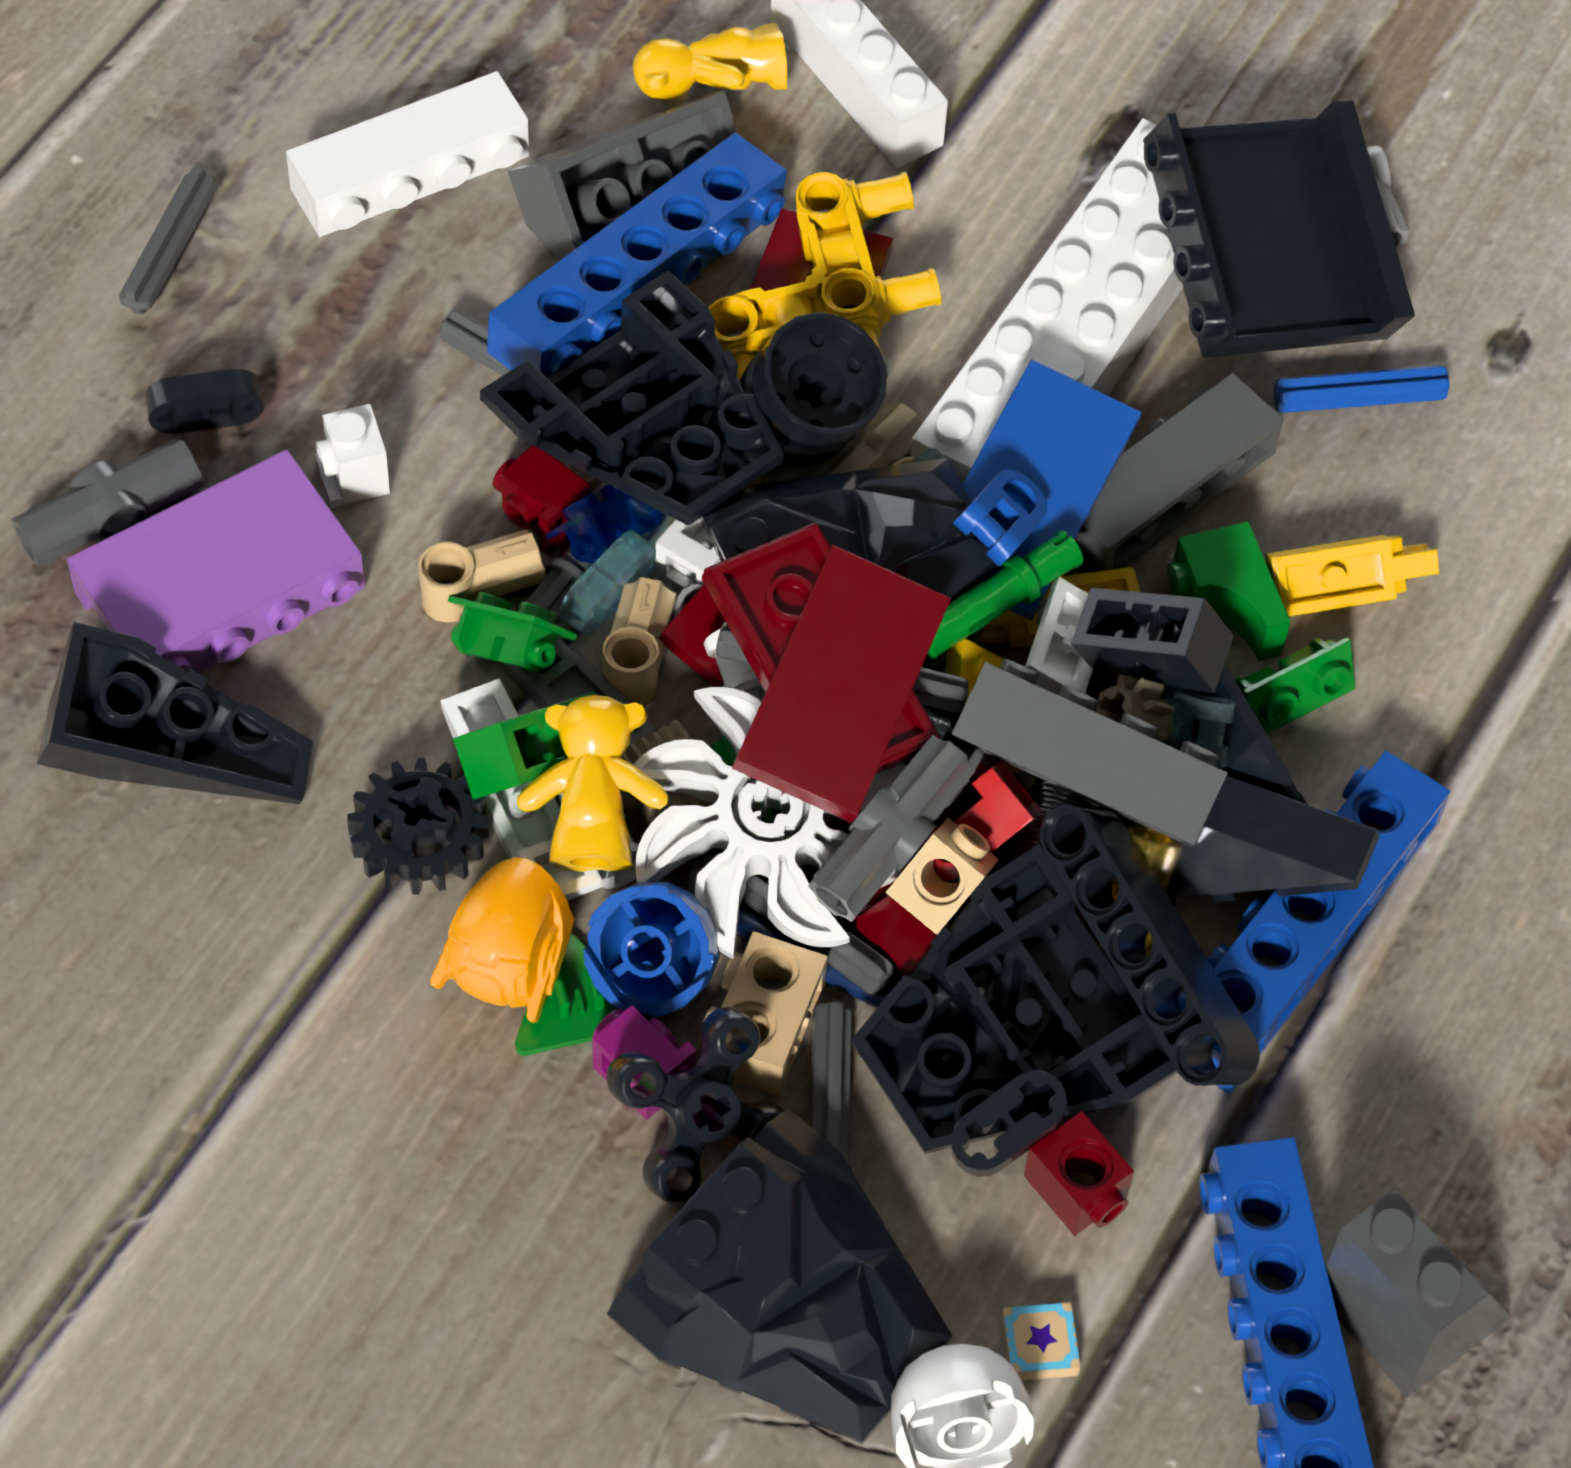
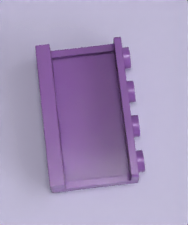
[67,450,365,673]

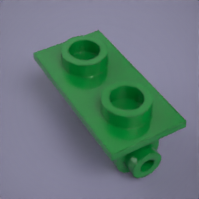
[448,592,577,672]
[1235,637,1356,734]

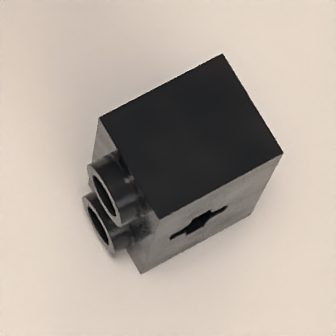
[1071,588,1234,693]

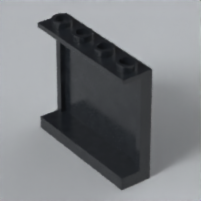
[1143,100,1415,358]

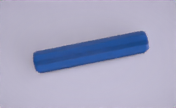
[1273,365,1450,413]

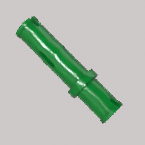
[925,530,1083,663]

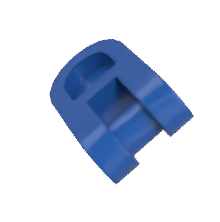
[953,469,1047,567]

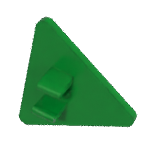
[515,933,657,1056]

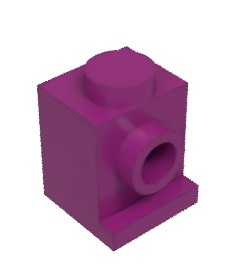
[592,1005,697,1120]

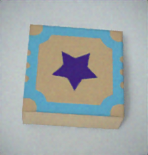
[1001,1302,1080,1381]

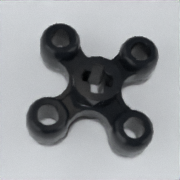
[606,1007,785,1203]

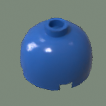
[584,882,720,1016]

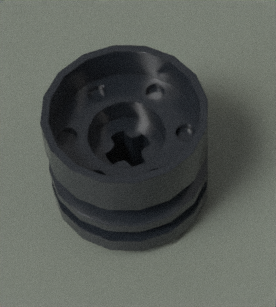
[739,312,887,468]

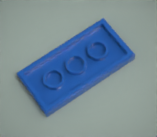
[963,359,1142,621]

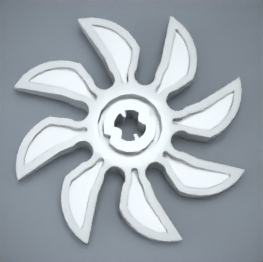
[633,687,918,959]

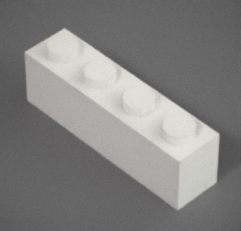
[770,0,948,169]
[286,71,529,237]

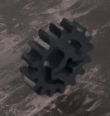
[347,758,489,895]

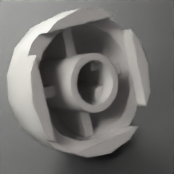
[891,1344,1034,1468]

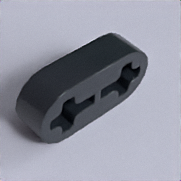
[145,369,264,434]
[951,1070,1067,1177]

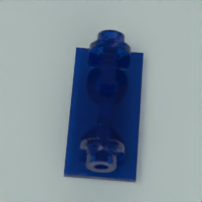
[546,485,665,564]

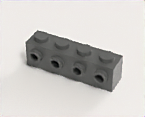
[1076,373,1284,572]
[952,658,1228,848]

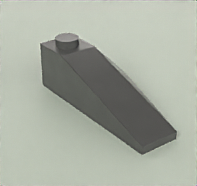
[508,90,738,260]

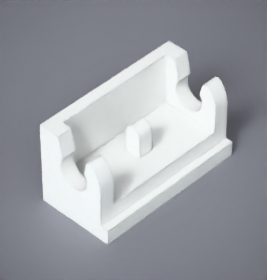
[1025,576,1093,695]

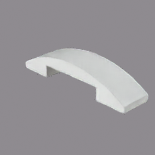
[441,678,603,901]

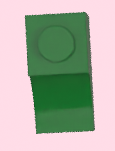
[1167,522,1290,661]
[453,691,595,800]

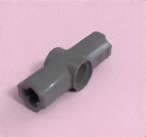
[12,438,204,568]
[808,735,976,922]

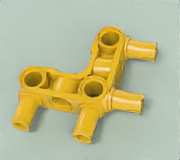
[708,172,942,379]

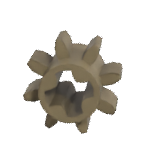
[1095,674,1175,742]

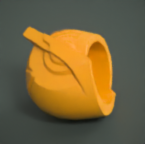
[430,857,574,1023]

